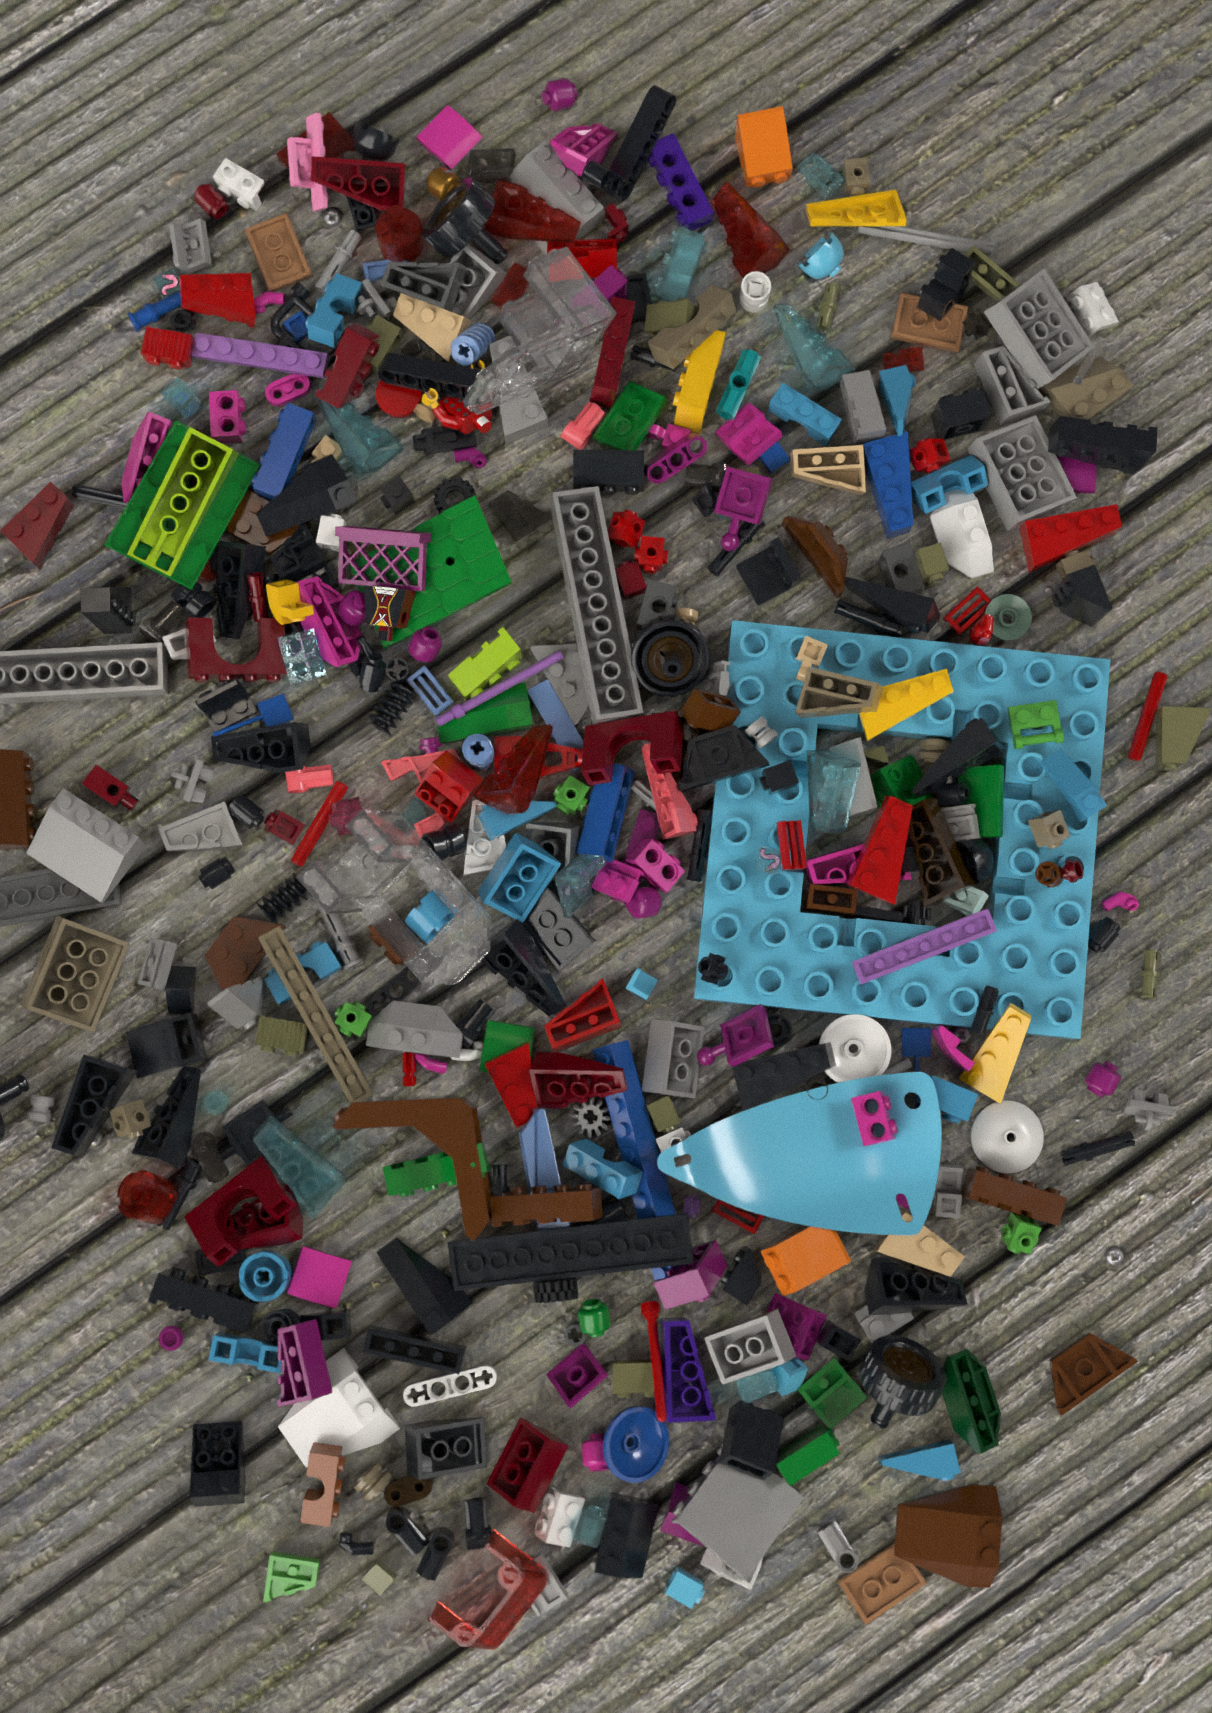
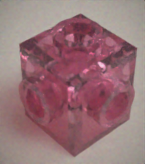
[328,797,367,836]

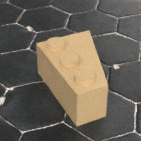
[393,293,471,365]

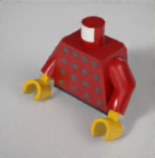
[422,360,494,434]

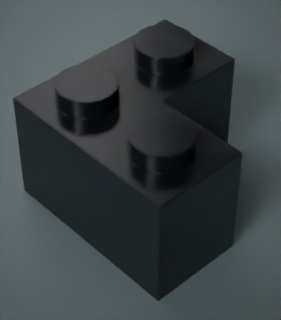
[917,248,975,321]

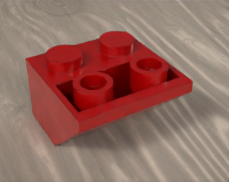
[414,750,484,823]

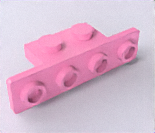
[287,113,329,212]

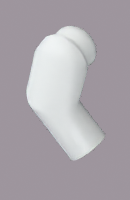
[451,1041,483,1061]

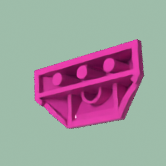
[550,123,618,177]
[121,412,173,503]
[297,576,362,667]

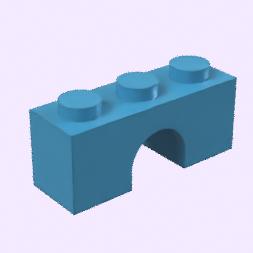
[306,273,362,348]
[768,383,842,447]
[911,455,988,514]
[264,941,343,1005]
[563,1138,643,1199]
[208,1332,281,1373]

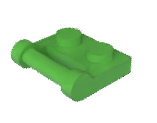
[1007,700,1064,749]

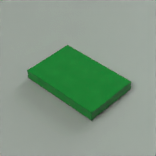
[592,381,668,450]
[958,765,1004,838]

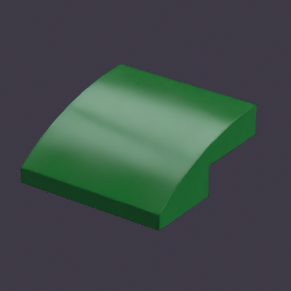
[479,1020,535,1073]
[797,1358,868,1430]

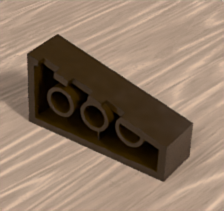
[909,798,975,907]

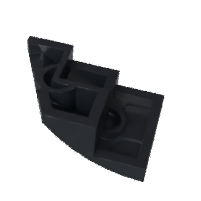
[271,522,339,589]

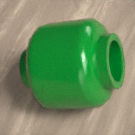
[577,1298,611,1338]

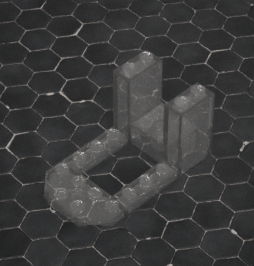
[463,246,617,415]
[296,809,491,985]

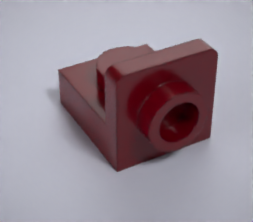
[264,809,305,845]

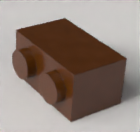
[680,688,741,732]
[804,884,858,916]

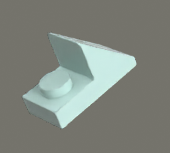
[942,887,989,916]

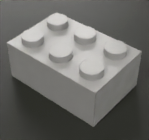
[704,1309,796,1385]

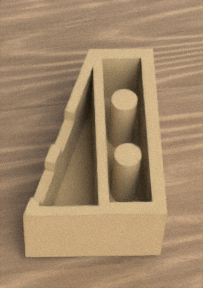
[790,445,866,496]
[873,1210,965,1277]

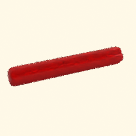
[1127,672,1168,761]
[291,781,348,867]

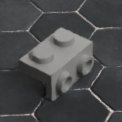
[169,219,212,273]

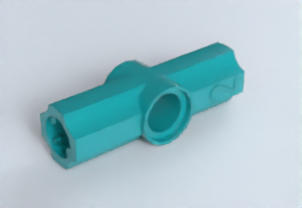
[715,349,761,420]

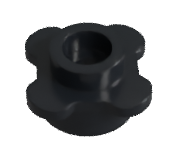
[169,309,197,333]

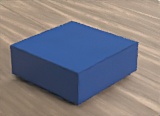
[283,310,308,343]
[759,441,790,474]

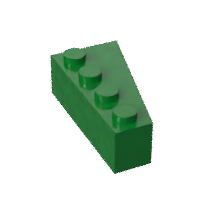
[382,1142,491,1198]

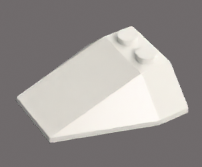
[278,1347,401,1467]

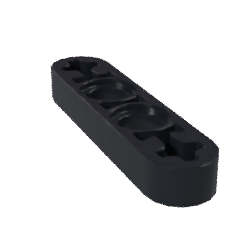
[367,947,443,1017]

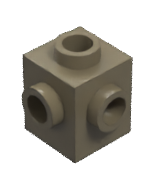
[109,1099,151,1139]

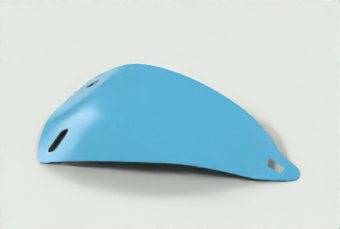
[657,1072,941,1235]

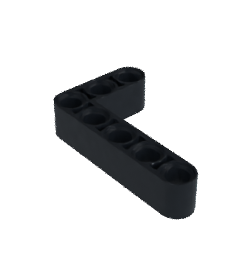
[582,85,676,201]

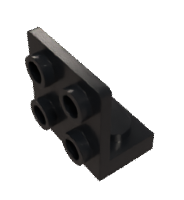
[736,537,801,606]
[195,679,258,732]

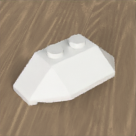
[930,490,994,579]

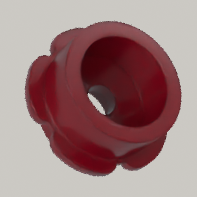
[1062,860,1083,883]

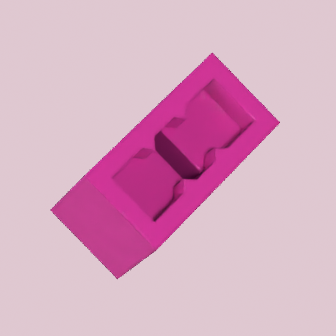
[209,390,246,444]
[626,839,685,893]
[851,1091,898,1146]

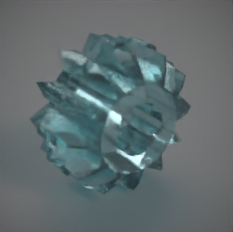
[736,1368,779,1403]

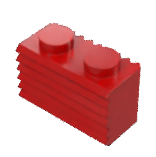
[141,326,194,370]

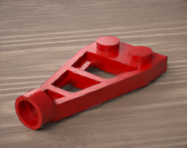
[494,736,583,785]

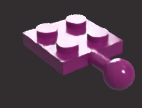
[714,467,773,551]
[697,1004,774,1067]

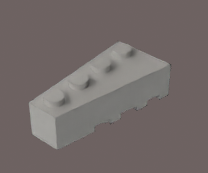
[489,335,548,445]

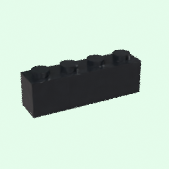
[363,1325,467,1374]

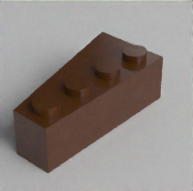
[961,1166,1066,1226]
[490,1183,603,1227]

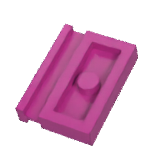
[591,859,644,904]

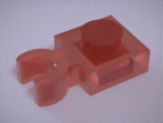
[883,347,924,372]

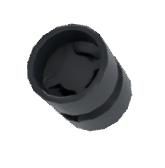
[171,581,216,618]
[421,824,466,863]

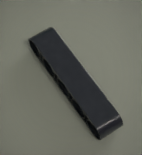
[378,353,492,402]

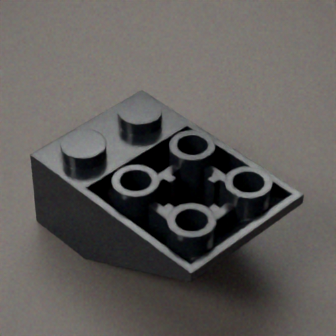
[126,1013,208,1079]
[189,1421,246,1507]

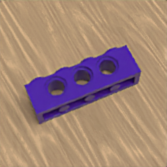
[648,133,714,233]

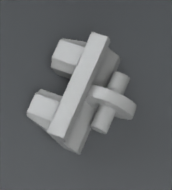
[357,278,397,321]
[171,759,214,803]
[1123,1089,1174,1131]

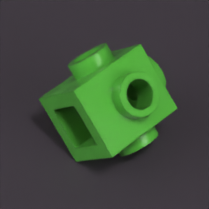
[553,775,590,815]
[334,1001,373,1038]
[1001,1212,1041,1254]

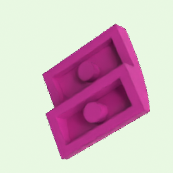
[416,105,482,170]
[715,403,783,466]
[931,1025,975,1071]
[287,1245,352,1309]

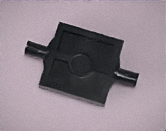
[218,1100,293,1167]

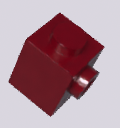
[615,561,647,601]

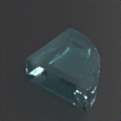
[404,797,428,829]

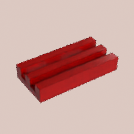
[943,586,992,636]
[777,820,807,870]
[711,1199,764,1234]

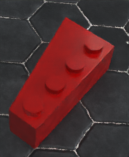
[1019,504,1122,573]
[846,796,913,905]

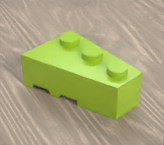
[448,627,522,701]

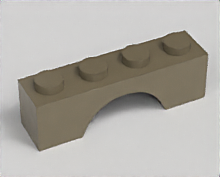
[648,285,737,369]

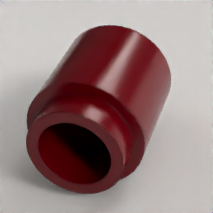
[194,184,229,219]

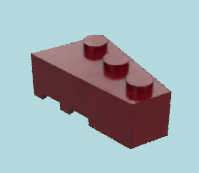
[0,482,74,570]

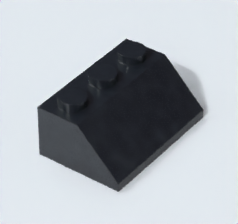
[573,450,644,495]
[1052,564,1113,627]
[594,1492,659,1578]

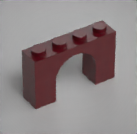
[589,296,636,409]
[185,618,287,683]
[581,710,683,786]
[184,1156,297,1267]

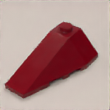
[529,1052,627,1109]
[202,1184,303,1252]

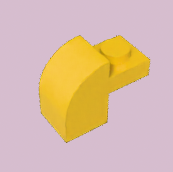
[266,579,314,625]

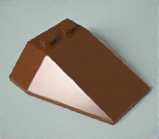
[894,1484,1002,1588]

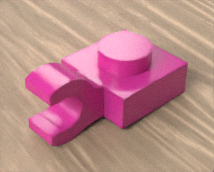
[648,423,690,449]

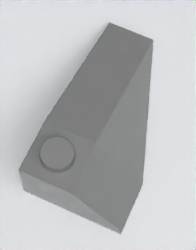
[207,977,266,1031]

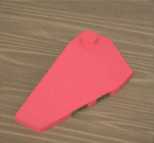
[641,743,697,840]

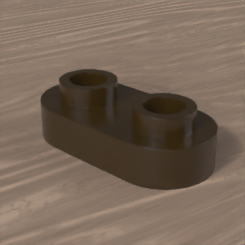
[384,1475,433,1507]

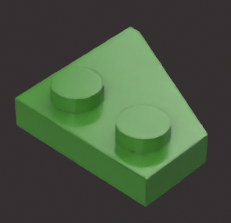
[263,1552,320,1602]

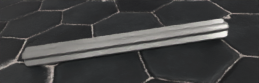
[858,226,994,256]

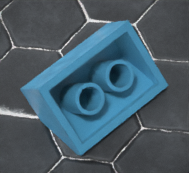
[478,832,561,923]

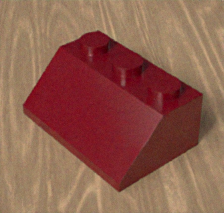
[486,1417,569,1513]

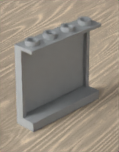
[671,1443,804,1581]

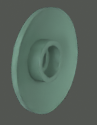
[985,594,1032,641]

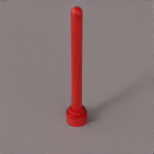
[640,1301,667,1422]

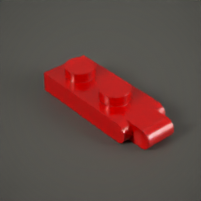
[969,614,994,646]

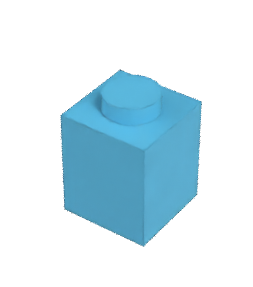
[664,1565,705,1608]

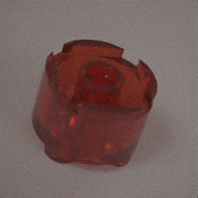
[375,205,424,262]
[117,1170,178,1224]

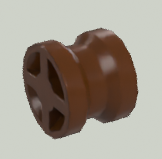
[1035,861,1064,888]

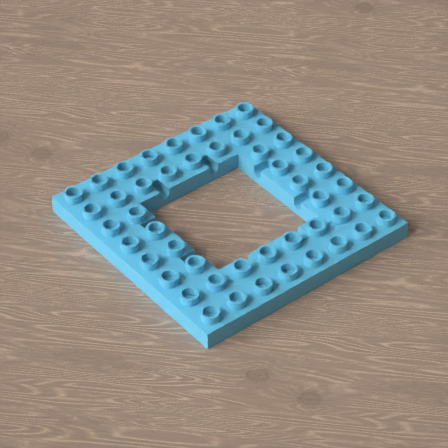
[693,620,1110,1039]

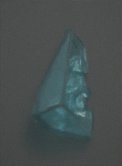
[772,304,855,390]
[314,391,404,474]

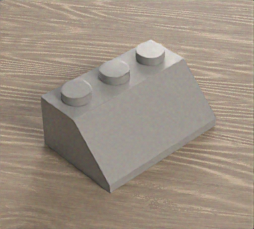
[825,738,877,820]
[642,1019,705,1099]

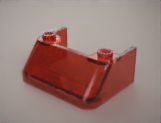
[428,1529,548,1650]

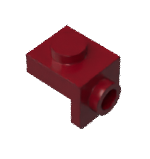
[605,203,629,244]

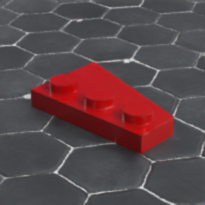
[484,1041,537,1128]

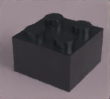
[931,389,991,440]

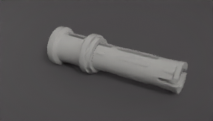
[317,899,365,971]

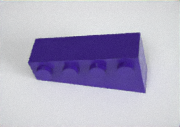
[660,1317,716,1423]

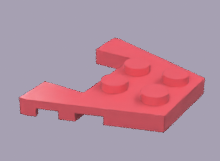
[381,749,477,838]

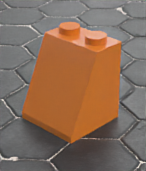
[734,106,793,188]
[760,1225,851,1296]

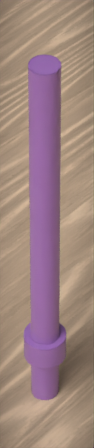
[435,650,564,727]

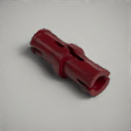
[247,572,269,622]

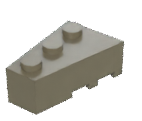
[795,667,883,718]

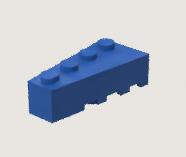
[863,431,913,539]

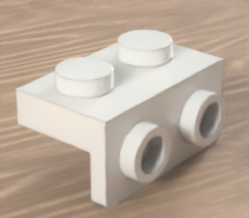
[213,159,264,211]
[1066,282,1119,338]
[535,1487,585,1547]

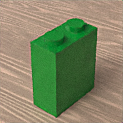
[776,1424,840,1486]

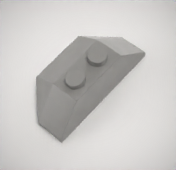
[366,1000,463,1058]

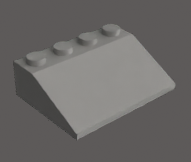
[493,140,604,256]
[984,269,1094,389]
[967,415,1077,532]
[27,788,146,904]

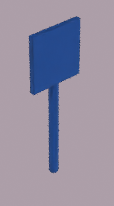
[213,694,294,736]
[902,1028,931,1109]

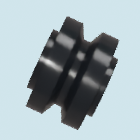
[767,1013,792,1048]
[262,1308,301,1345]

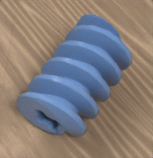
[451,323,495,366]
[462,734,494,770]

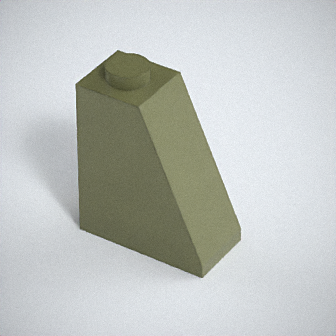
[1155,706,1210,771]

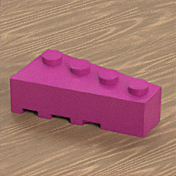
[805,842,912,884]

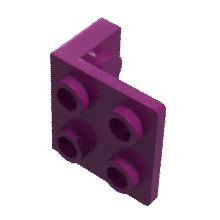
[766,1293,827,1361]

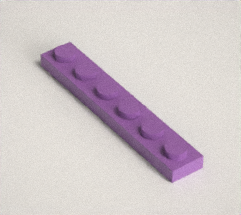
[191,333,330,378]
[851,909,997,985]

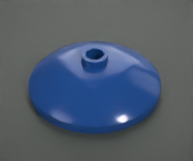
[603,1406,669,1483]

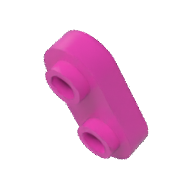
[265,373,311,407]

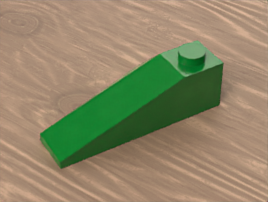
[437,682,533,744]

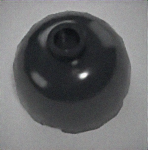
[352,122,400,162]
[956,838,994,885]

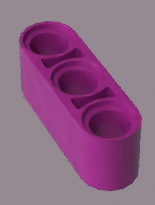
[644,433,707,484]

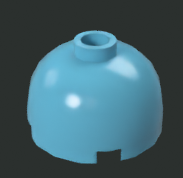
[798,232,844,279]

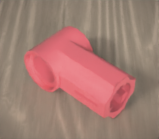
[561,401,605,450]
[285,764,334,793]

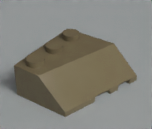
[1037,358,1134,421]

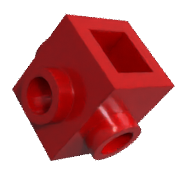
[909,438,951,474]
[608,509,645,548]
[634,536,668,574]

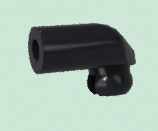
[338,1532,374,1556]

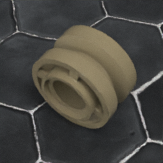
[918,738,951,765]
[354,1462,392,1502]

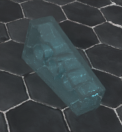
[253,1115,345,1219]

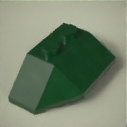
[942,1349,1001,1454]

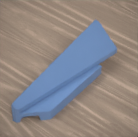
[519,1107,570,1230]

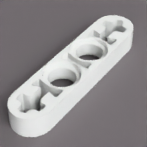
[403,1365,497,1407]

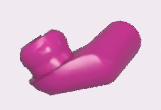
[254,291,285,314]
[1101,891,1139,912]
[415,1053,447,1074]

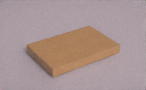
[244,213,313,292]
[891,292,969,353]
[837,1541,927,1625]

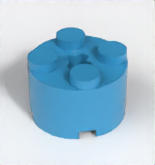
[404,888,462,946]
[239,1249,293,1302]

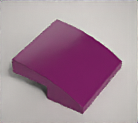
[1056,454,1096,494]

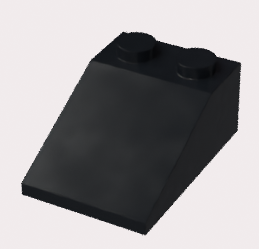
[404,1417,487,1480]

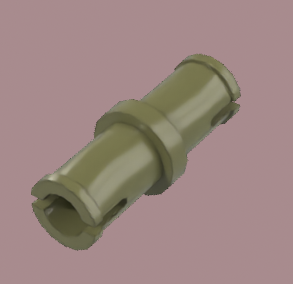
[815,283,840,332]
[1140,949,1160,999]

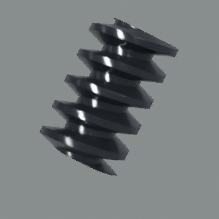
[369,682,417,736]
[256,872,309,924]

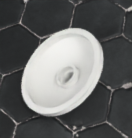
[819,1014,891,1083]
[971,1101,1044,1174]

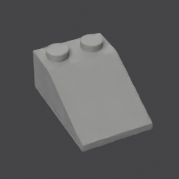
[449,244,507,319]

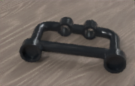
[270,281,349,368]

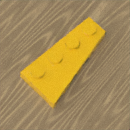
[806,189,907,226]
[859,669,954,742]
[959,1003,1032,1104]

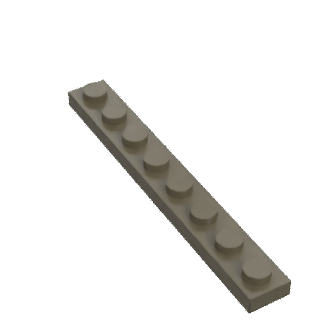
[257,926,373,1104]

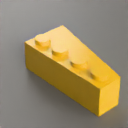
[673,330,726,435]

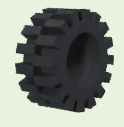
[434,476,476,514]
[533,1277,579,1303]

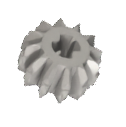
[570,1097,611,1138]

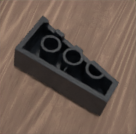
[1048,416,1158,475]
[80,587,136,634]
[733,1042,836,1111]
[51,1054,138,1156]
[148,1267,259,1333]

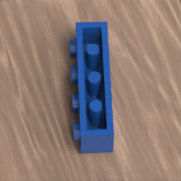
[252,403,316,500]
[577,764,635,863]

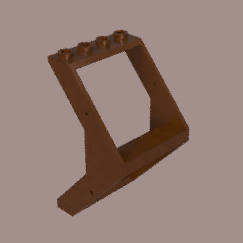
[333,1098,492,1241]

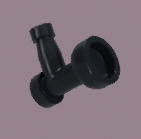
[348,635,383,677]

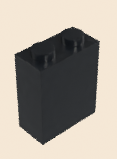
[719,1400,784,1480]

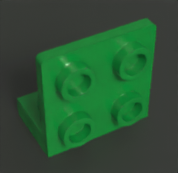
[870,755,932,808]

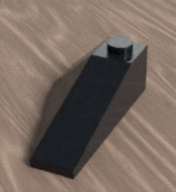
[256,454,357,536]
[912,718,1006,798]
[211,722,311,773]
[132,1066,201,1169]
[376,1238,473,1335]
[864,1258,968,1315]

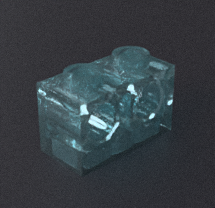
[277,629,326,684]

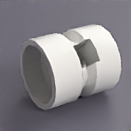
[739,271,771,313]

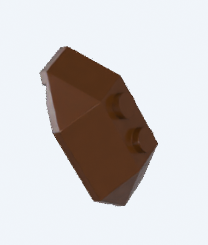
[782,516,848,599]

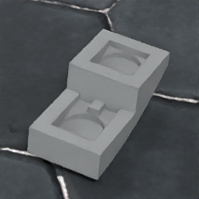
[935,1164,963,1218]

